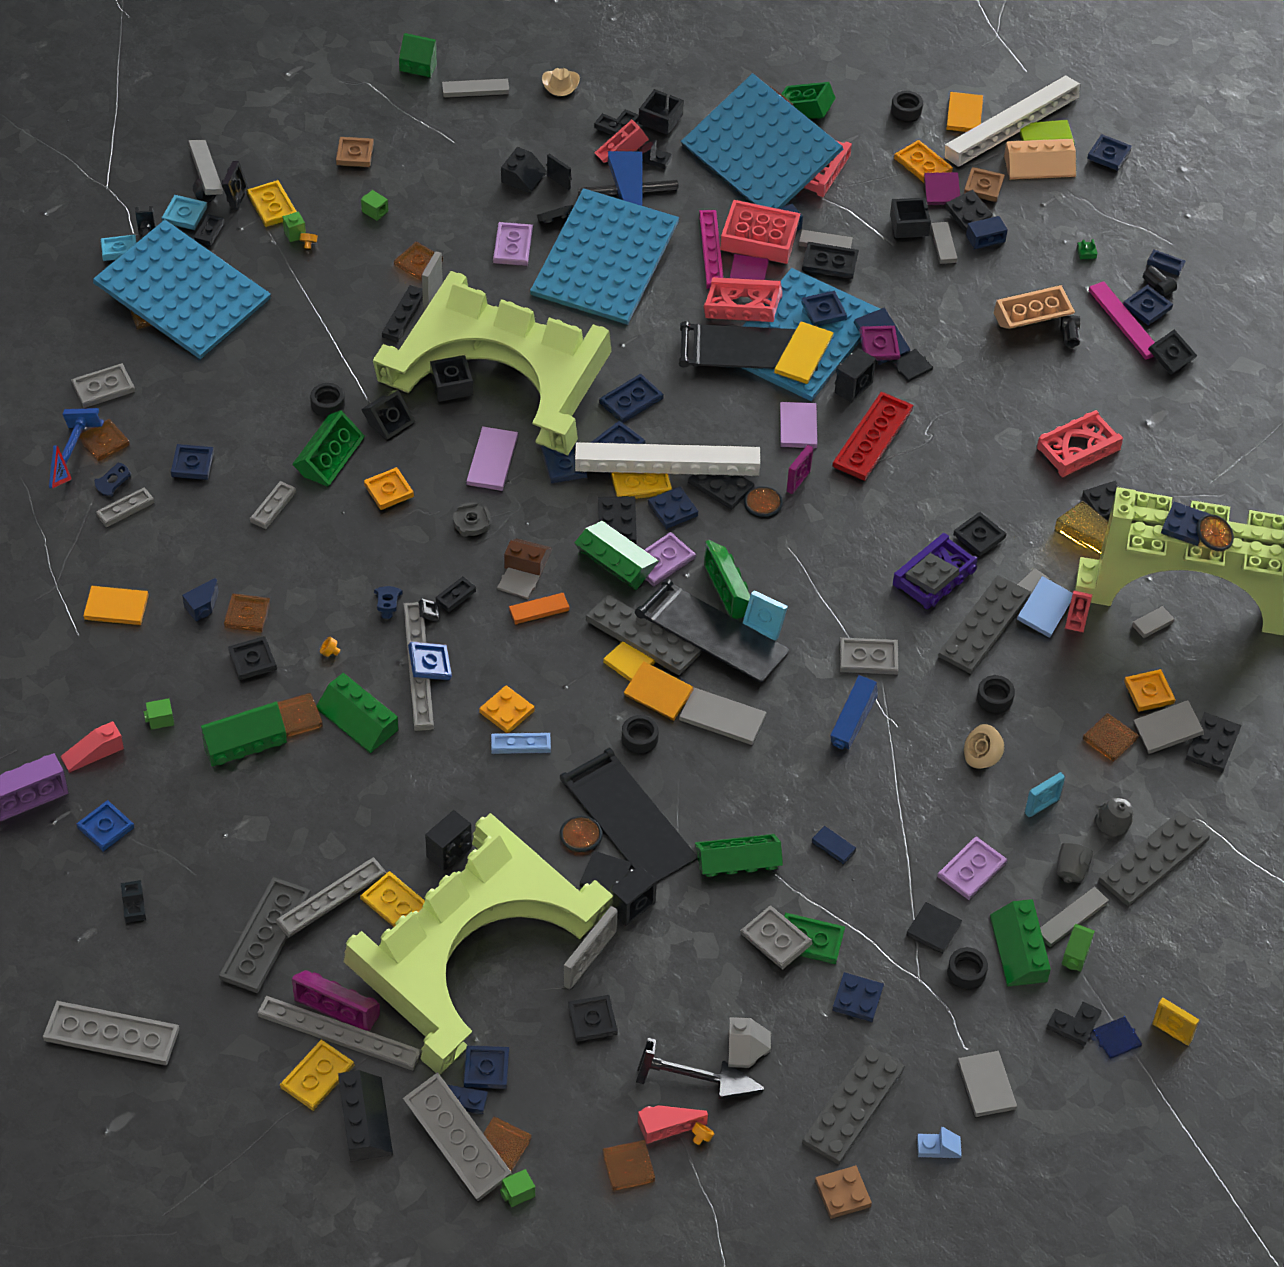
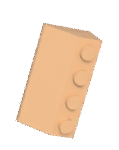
[1004,139,1076,180]
[994,285,1075,329]

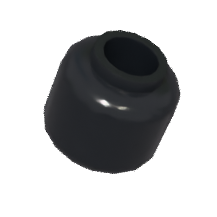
[193,179,216,203]

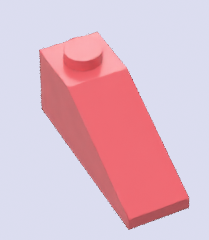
[594,120,649,163]
[1065,590,1093,632]
[60,721,124,773]
[638,1105,708,1144]

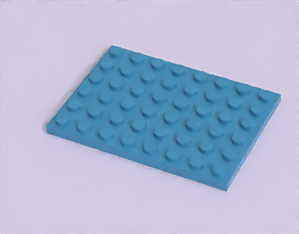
[681,73,844,209]
[530,188,679,325]
[93,220,271,359]
[742,268,880,402]

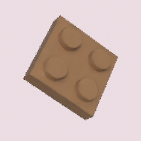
[336,137,374,167]
[964,167,1005,202]
[815,1166,872,1219]

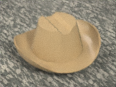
[542,68,580,96]
[964,724,1004,769]

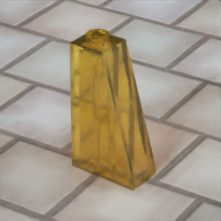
[1054,501,1108,554]

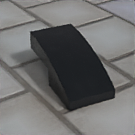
[121,880,146,923]

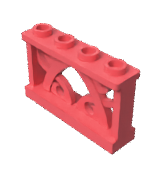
[804,141,852,197]
[704,277,782,322]
[1037,410,1123,478]

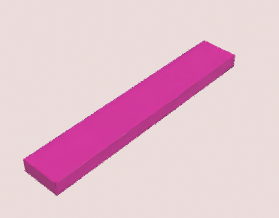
[699,210,723,289]
[1088,281,1155,360]

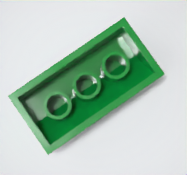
[292,410,365,486]
[574,521,659,591]
[704,540,750,619]
[316,673,399,753]
[201,701,287,767]
[695,834,783,877]
[990,899,1051,987]

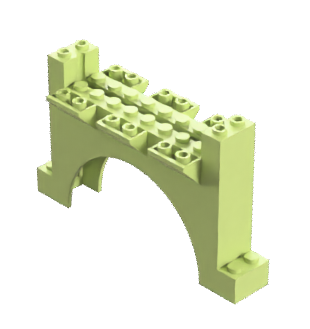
[373,271,612,455]
[1075,487,1284,636]
[344,813,613,1075]

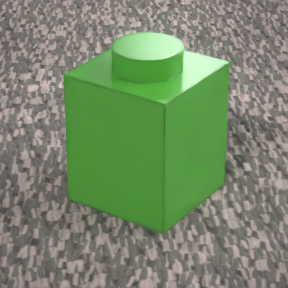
[361,190,388,221]
[282,211,306,242]
[143,698,174,730]
[500,1169,535,1207]

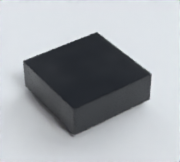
[418,598,440,622]

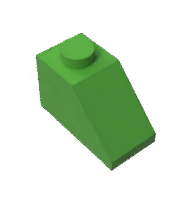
[1061,924,1095,972]

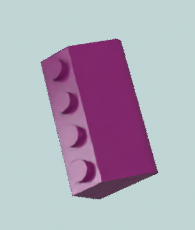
[292,970,380,1031]

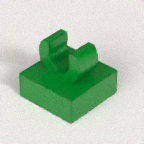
[1077,239,1098,259]

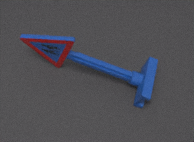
[49,408,104,488]

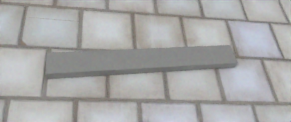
[403,602,434,731]
[258,996,422,1071]

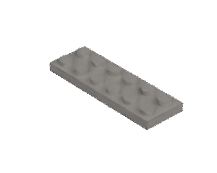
[43,1001,179,1066]
[403,1072,513,1201]

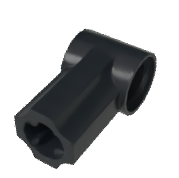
[1142,266,1177,297]
[1060,315,1080,348]

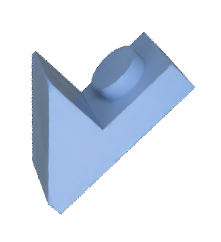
[917,1127,962,1158]

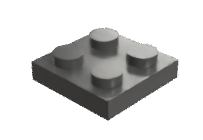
[906,553,959,595]

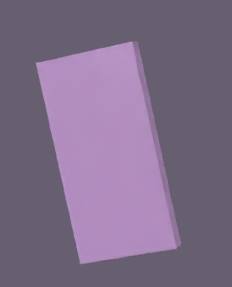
[467,427,518,491]

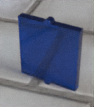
[1093,1016,1142,1059]

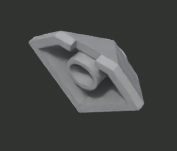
[728,1017,771,1068]

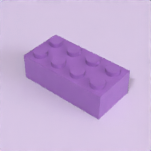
[0,753,68,821]

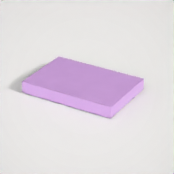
[493,222,533,266]
[780,402,817,448]
[644,532,696,587]
[937,837,1007,900]

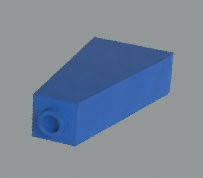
[608,151,642,206]
[830,675,878,749]

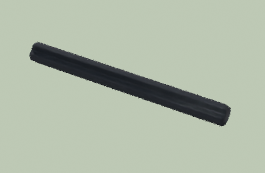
[578,180,679,196]

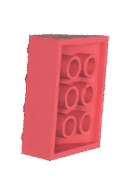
[720,200,800,264]

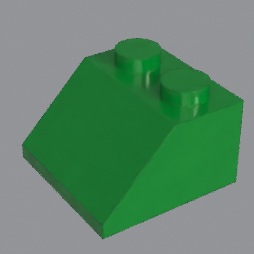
[399,33,437,77]

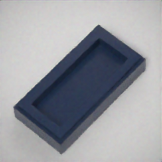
[1147,249,1186,276]
[812,826,856,864]

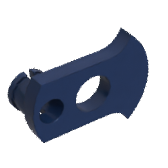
[94,462,131,497]
[374,586,403,619]

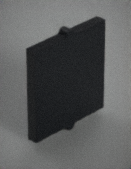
[546,153,572,190]
[891,349,933,381]

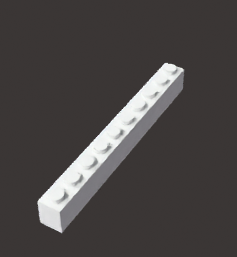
[945,75,1080,167]
[575,442,760,476]

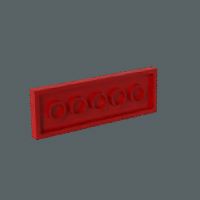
[832,392,913,481]

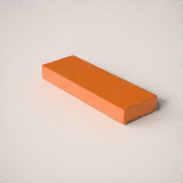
[509,593,569,625]

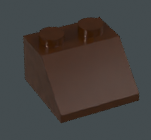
[504,538,552,578]

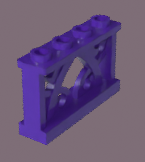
[893,533,978,610]

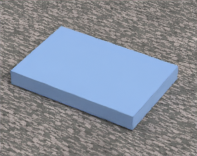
[1017,576,1073,638]

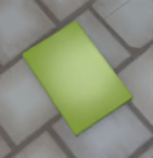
[1019,120,1074,142]

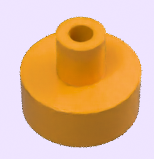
[300,233,318,249]
[320,637,340,657]
[692,1122,714,1145]

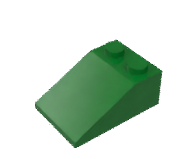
[781,82,836,119]

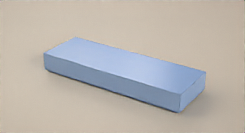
[491,733,551,754]

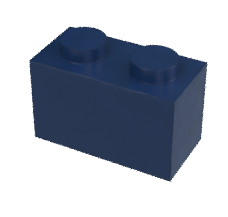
[966,216,1008,249]

